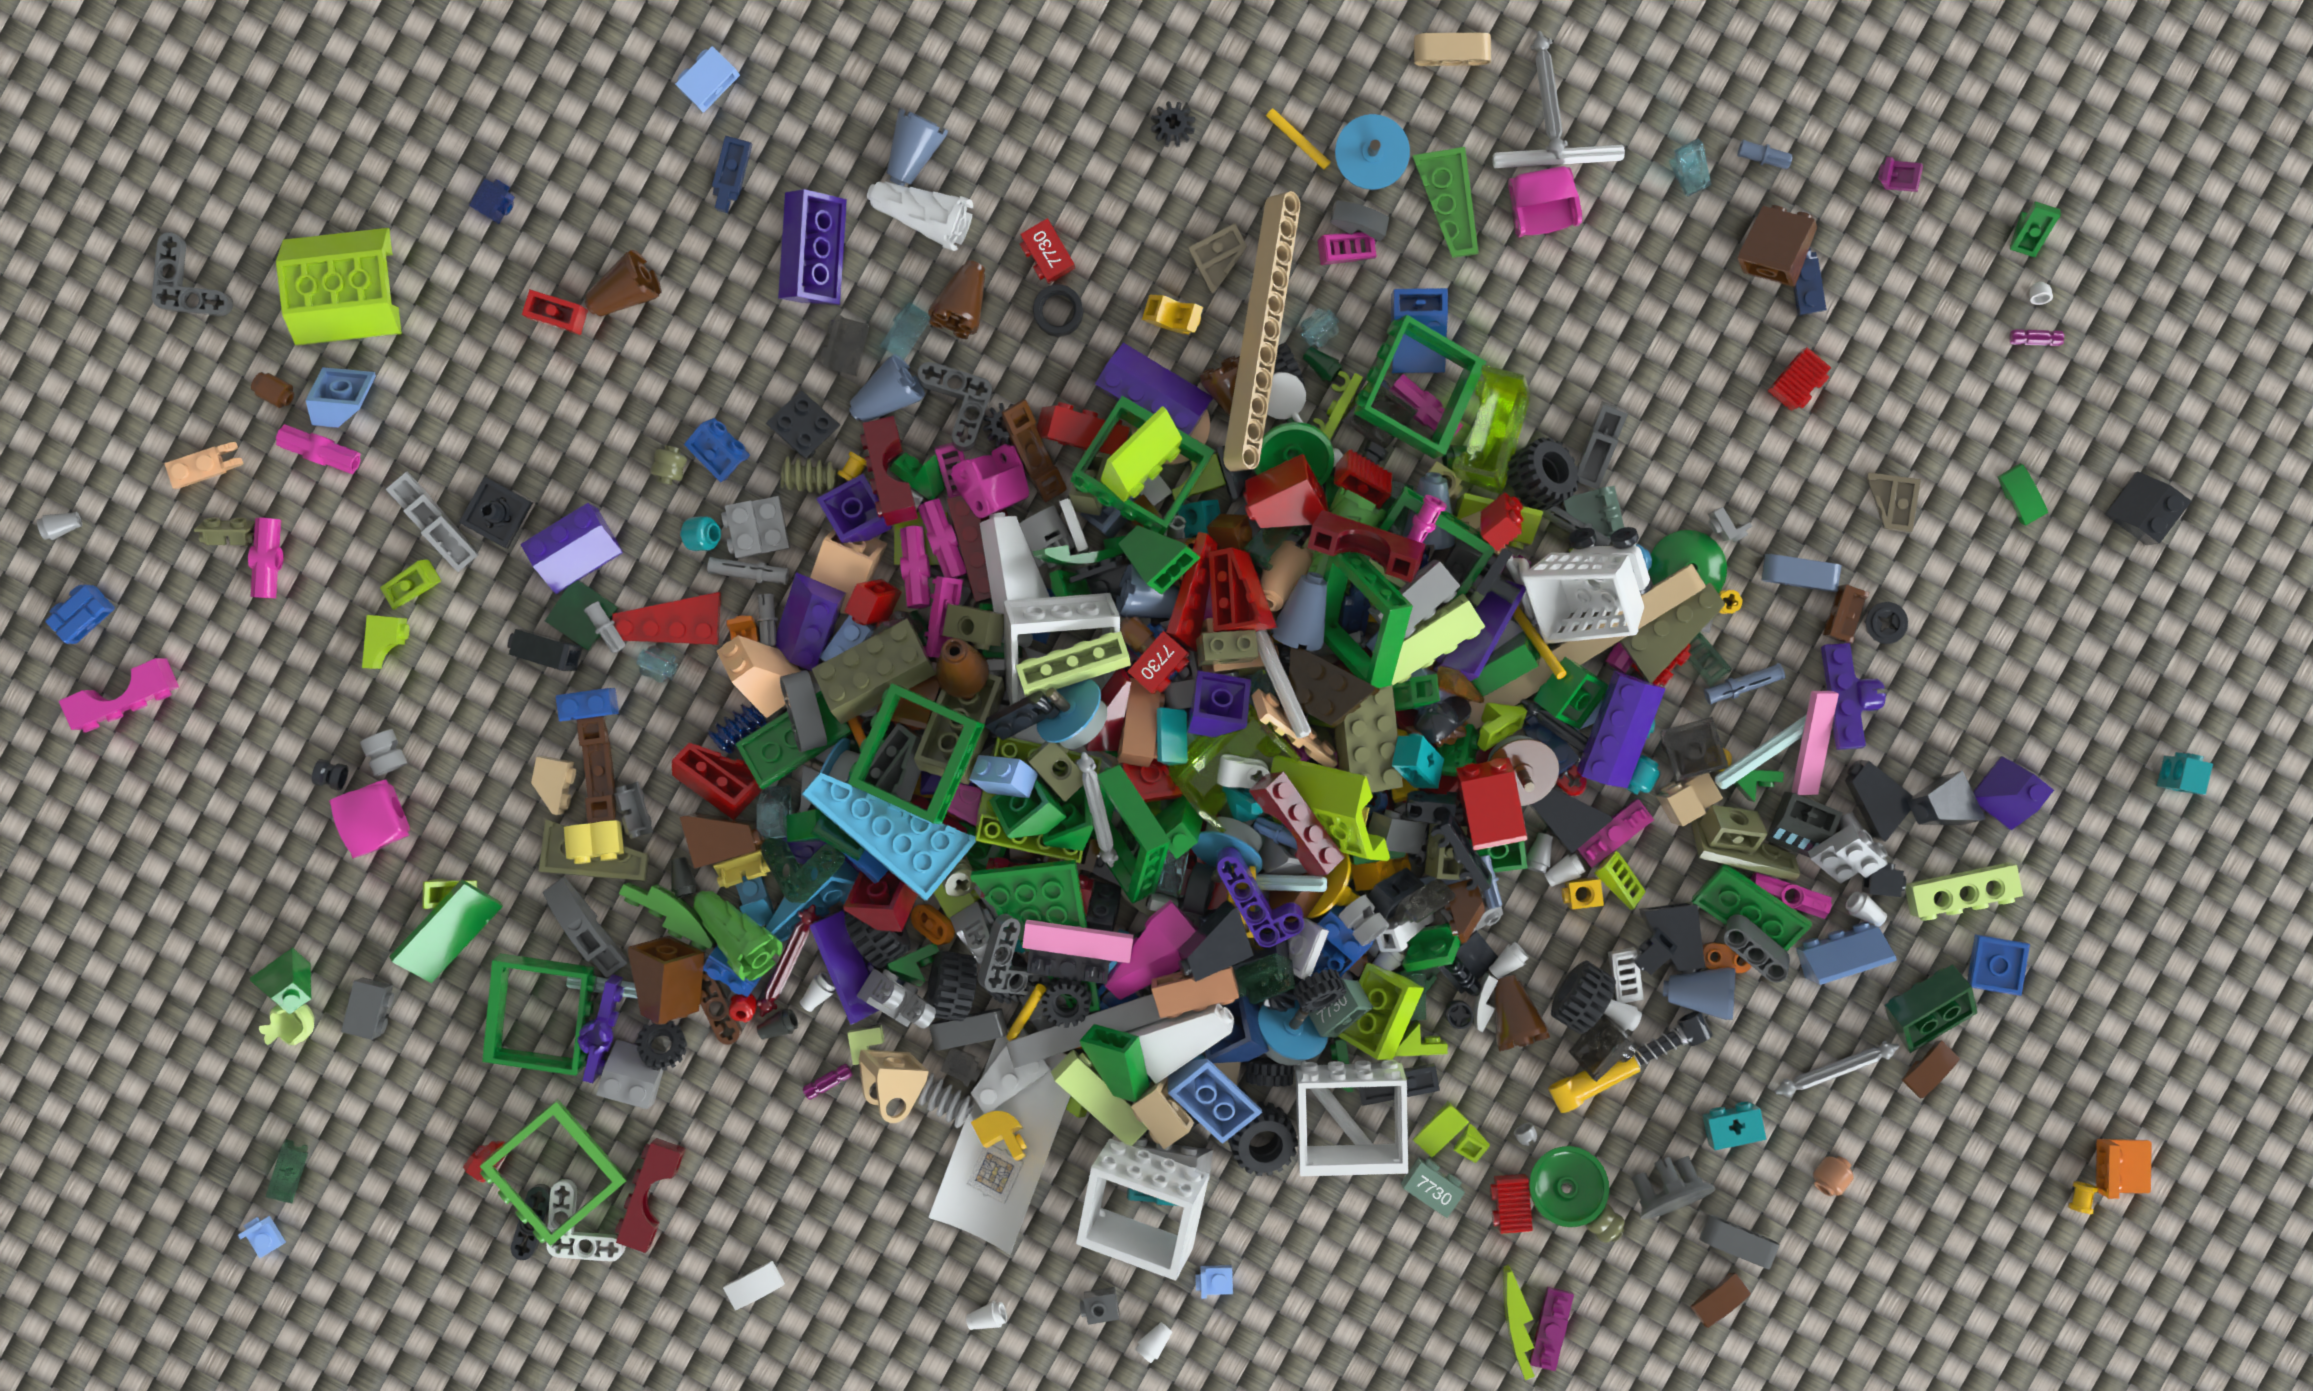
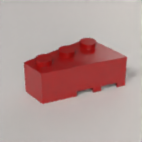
[1037,402,1130,456]
[1209,547,1277,632]
[672,743,763,820]

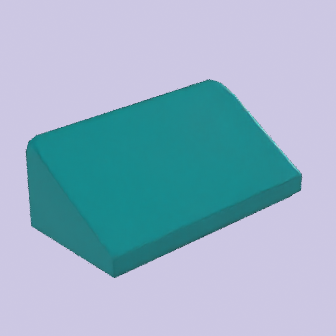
[1157,708,1188,765]

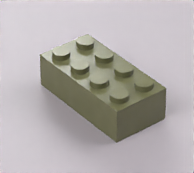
[812,619,936,724]
[914,674,1006,785]
[1334,685,1403,793]

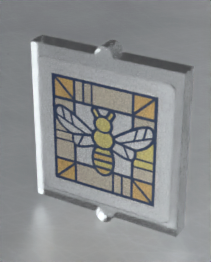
[967,1145,1024,1204]

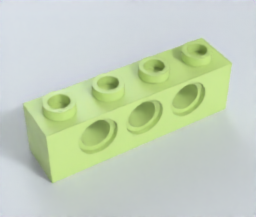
[1905,863,2023,921]

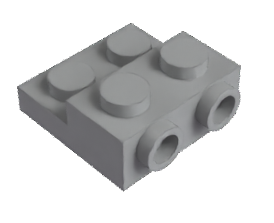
[721,496,791,559]
[1808,823,1888,884]

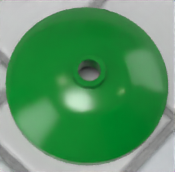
[1255,422,1334,485]
[1648,530,1727,594]
[1529,1146,1609,1227]

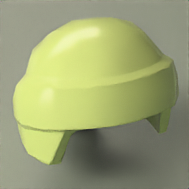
[259,1004,314,1045]

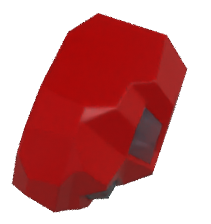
[463,1141,507,1182]

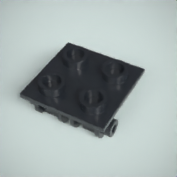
[766,390,840,459]
[1438,930,1498,996]

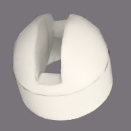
[2029,282,2053,305]

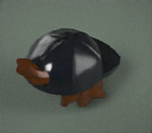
[1405,696,1472,747]

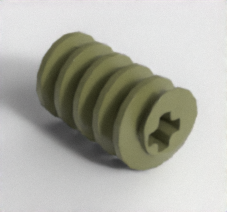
[781,456,838,494]
[942,854,976,897]

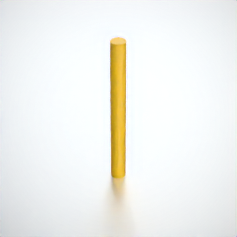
[1512,606,1566,679]

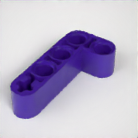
[1217,847,1304,947]

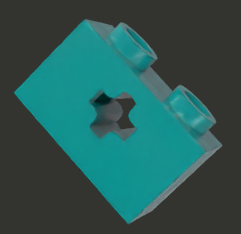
[1392,733,1444,788]
[1702,1101,1767,1151]

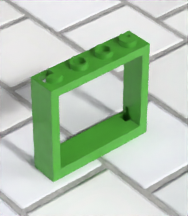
[480,1098,626,1246]

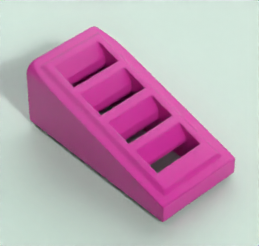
[1318,232,1377,265]
[935,443,965,498]

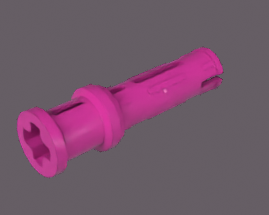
[1407,495,1447,543]

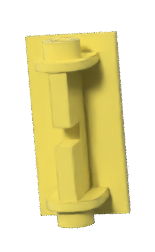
[713,848,773,888]

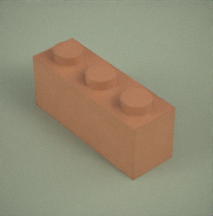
[1117,678,1165,767]
[1151,966,1239,1018]

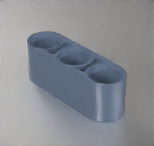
[1761,554,1842,592]

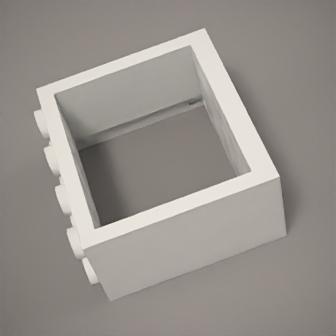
[1003,593,1120,705]
[1296,1060,1408,1176]
[1076,1139,1209,1281]

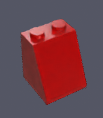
[1243,454,1329,528]
[1456,758,1527,850]

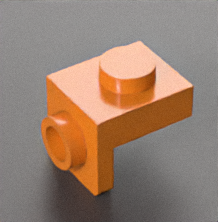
[726,615,760,643]

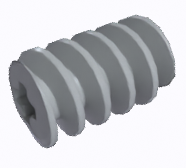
[918,1073,976,1128]

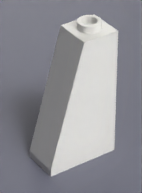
[980,513,1049,614]
[1127,1003,1234,1084]

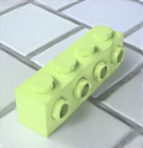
[1372,594,1485,685]
[1015,631,1131,697]
[1051,1049,1148,1146]

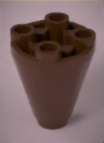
[928,260,985,339]
[1199,355,1240,417]
[936,638,990,699]
[1494,975,1551,1052]

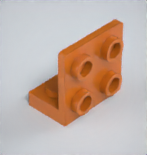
[2096,1139,2152,1199]

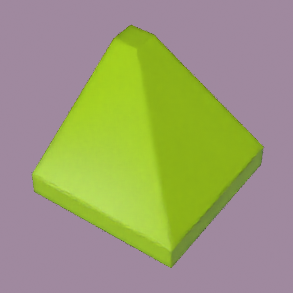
[1453,1123,1490,1163]

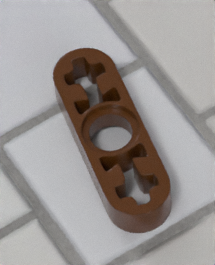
[700,972,742,1045]

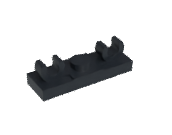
[1431,811,1492,892]
[1027,949,1110,984]
[1358,1063,1440,1106]

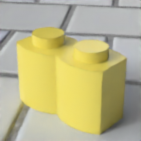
[564,820,624,864]

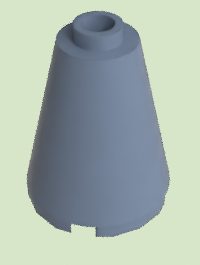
[887,108,948,186]
[849,354,925,422]
[1403,472,1456,550]
[1115,564,1180,618]
[1271,572,1327,651]
[1663,967,1735,1020]

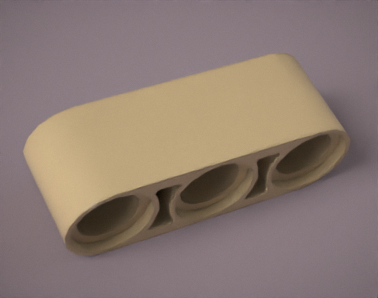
[1414,33,1491,66]

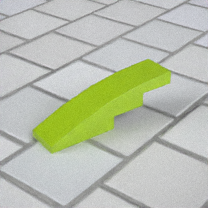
[1503,1265,1535,1381]

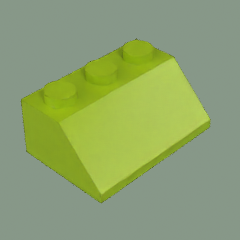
[1100,406,1182,502]
[1454,493,1543,550]
[1338,963,1424,1060]

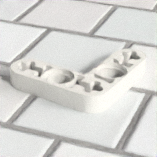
[546,1179,626,1261]

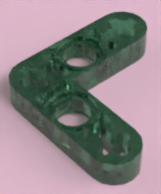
[761,838,845,903]

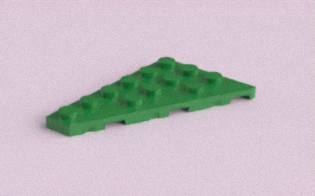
[970,859,1101,1011]

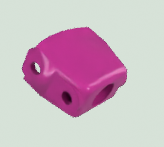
[1508,166,1583,238]
[951,444,1030,518]
[329,779,410,859]

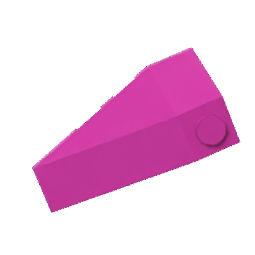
[1104,900,1198,1000]

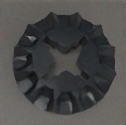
[1864,602,1908,644]

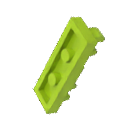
[1313,371,1363,440]

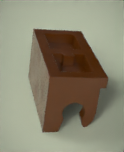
[1823,584,1870,644]

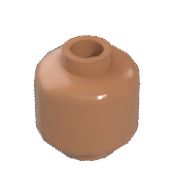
[1813,1156,1854,1197]

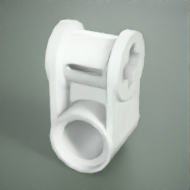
[1217,754,1269,789]

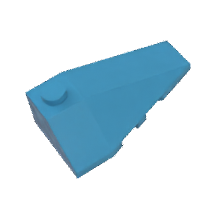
[766,851,859,943]

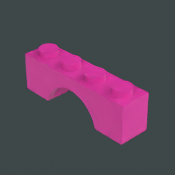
[59,658,179,732]

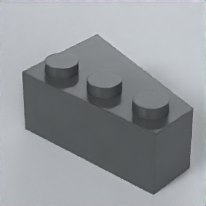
[852,723,922,802]

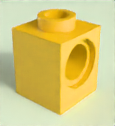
[1561,877,1604,910]

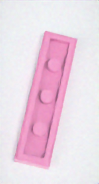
[1792,691,1839,795]
[1022,920,1134,963]

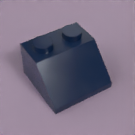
[1205,994,1269,1064]

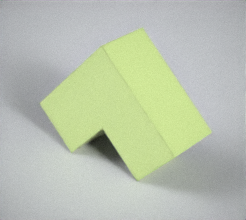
[847,1025,885,1065]

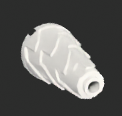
[867,181,973,251]

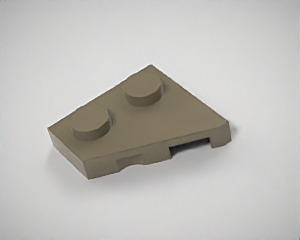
[1188,223,1247,294]
[1867,472,1921,533]

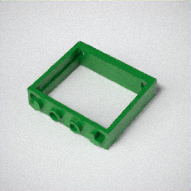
[1354,315,1487,459]
[1070,396,1214,535]
[1363,486,1495,611]
[1323,552,1413,688]
[848,683,985,824]
[1090,765,1170,904]
[482,953,597,1076]

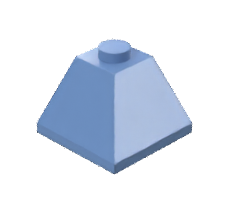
[306,367,376,427]

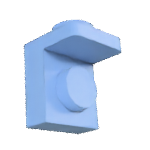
[238,1216,286,1258]
[1195,1265,1233,1299]

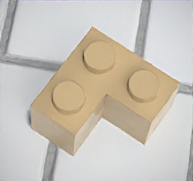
[1656,768,1723,826]
[1131,1076,1194,1149]

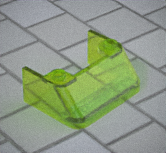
[1452,365,1530,494]
[1169,702,1301,833]

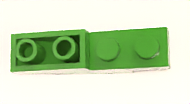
[619,882,717,950]

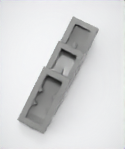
[386,471,479,572]

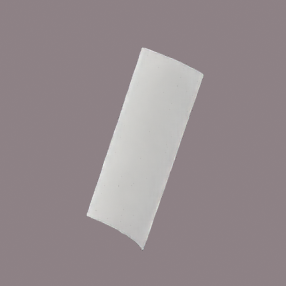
[929,1030,1071,1255]

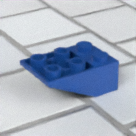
[1391,288,1448,374]
[1303,904,1375,981]

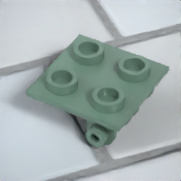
[1563,486,1624,538]

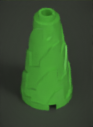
[1307,487,1387,577]
[693,891,782,981]

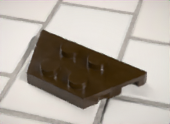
[1289,646,1380,727]

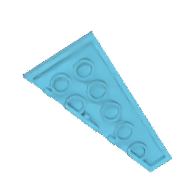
[802,773,976,901]

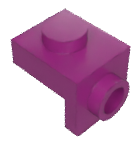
[1878,157,1923,192]

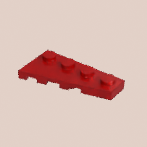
[1166,532,1218,652]
[612,592,721,645]

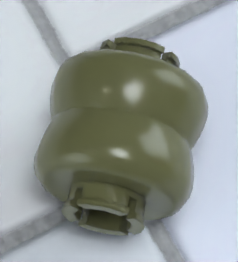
[650,445,687,485]
[1586,1204,1624,1243]

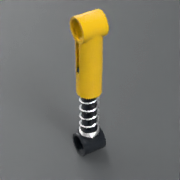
[1548,1011,1713,1113]

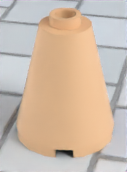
[1260,540,1313,611]

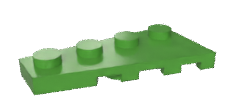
[1412,147,1479,258]

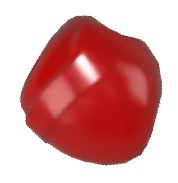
[729,994,757,1023]

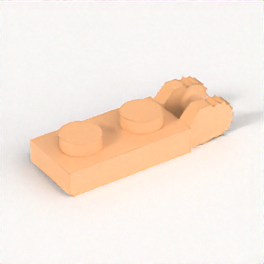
[164,442,243,489]

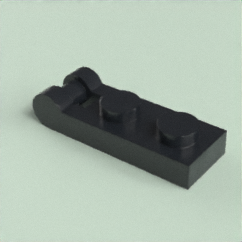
[985,691,1060,740]

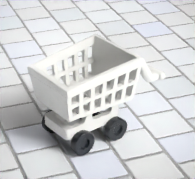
[1506,527,1653,644]

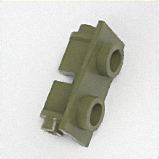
[194,517,255,546]

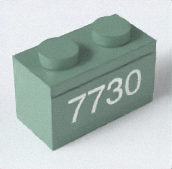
[1309,979,1373,1038]
[1401,1157,1465,1218]

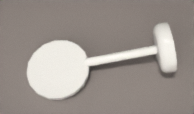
[1267,372,1343,467]

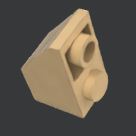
[531,756,576,815]

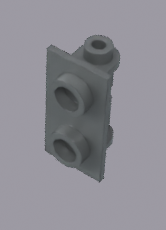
[614,782,653,839]

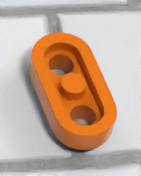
[911,904,954,945]
[1703,942,1752,973]

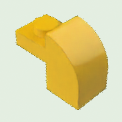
[1142,295,1203,335]
[971,1111,1027,1161]

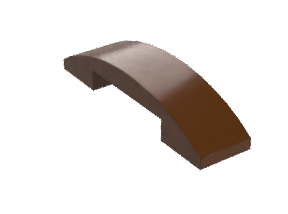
[1002,399,1068,503]
[577,716,616,824]

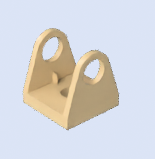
[859,1050,929,1123]

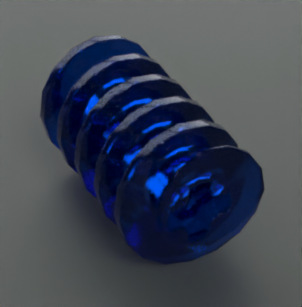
[707,702,768,754]

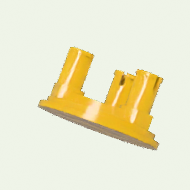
[1307,852,1360,918]

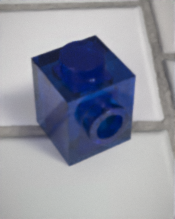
[469,178,515,224]

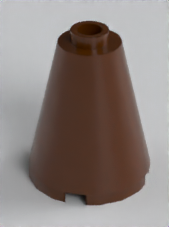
[585,250,662,317]

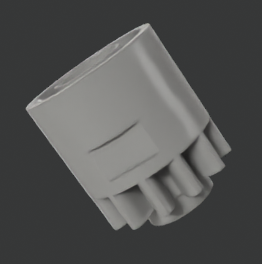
[1019,506,1076,569]

